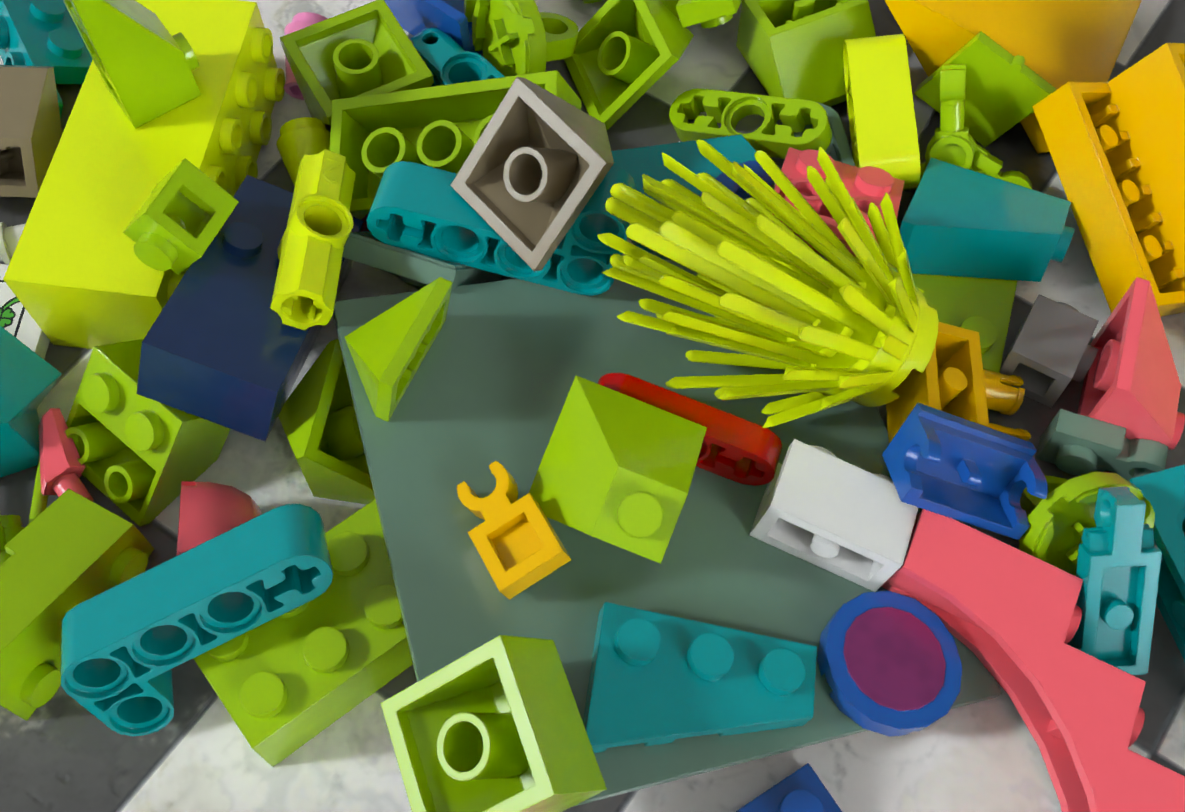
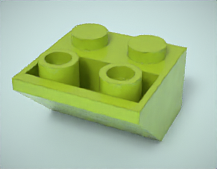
[736,0,876,107]
[65,339,230,526]

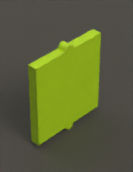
[914,31,1056,147]

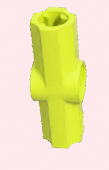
[270,149,356,330]

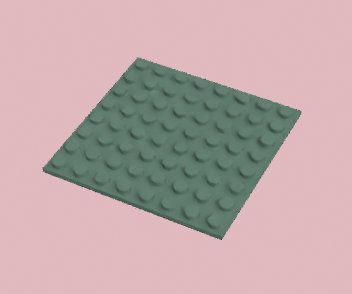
[333,260,1002,807]

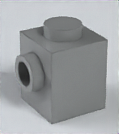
[999,294,1099,408]

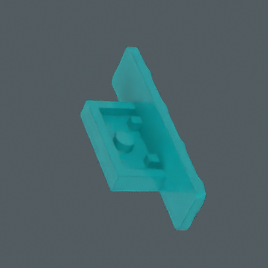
[0,0,93,119]

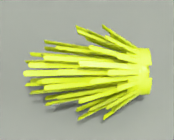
[597,140,939,428]

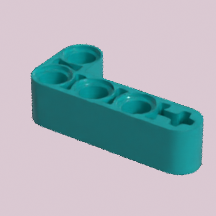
[366,161,636,296]
[61,504,333,736]

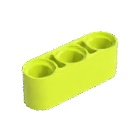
[843,34,921,191]

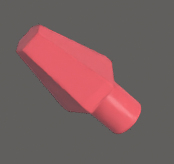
[38,408,93,502]

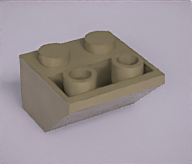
[0,65,62,198]

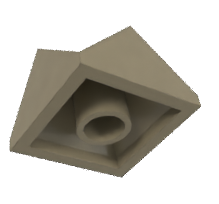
[450,77,614,271]

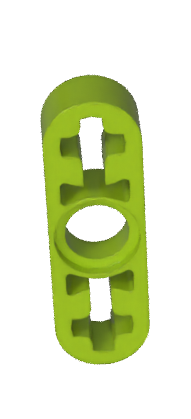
[669,88,832,159]

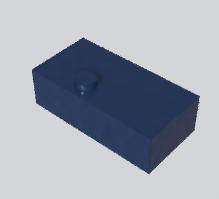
[136,175,364,442]

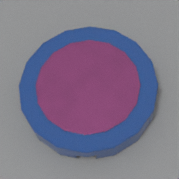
[817,591,962,737]

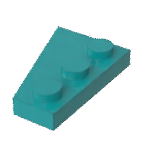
[583,602,817,753]

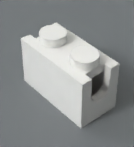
[749,439,919,592]

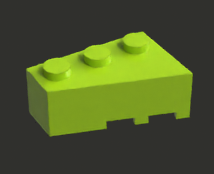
[0,489,155,721]

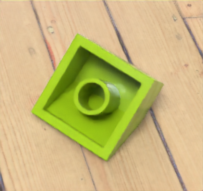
[380,635,607,812]

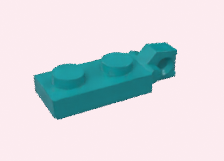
[1070,486,1162,675]

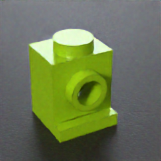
[123,158,239,275]

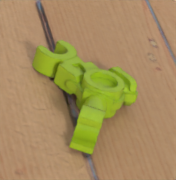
[920,64,1032,189]

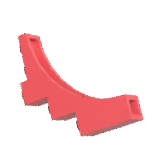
[881,509,1185,812]

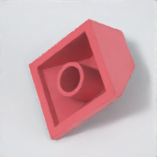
[1077,277,1185,450]

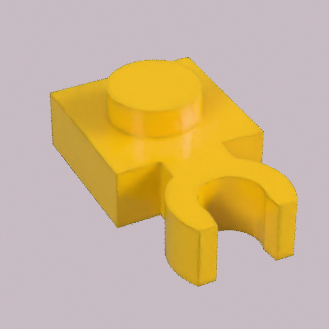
[457,461,571,600]

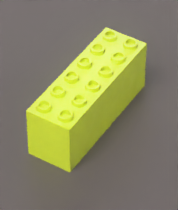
[3,0,285,349]

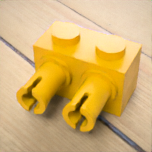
[886,322,1031,443]

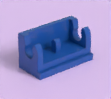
[882,403,1048,540]

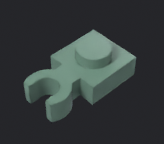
[1036,409,1168,481]

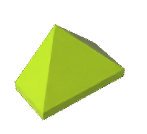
[344,277,453,422]

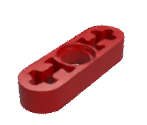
[597,373,782,486]

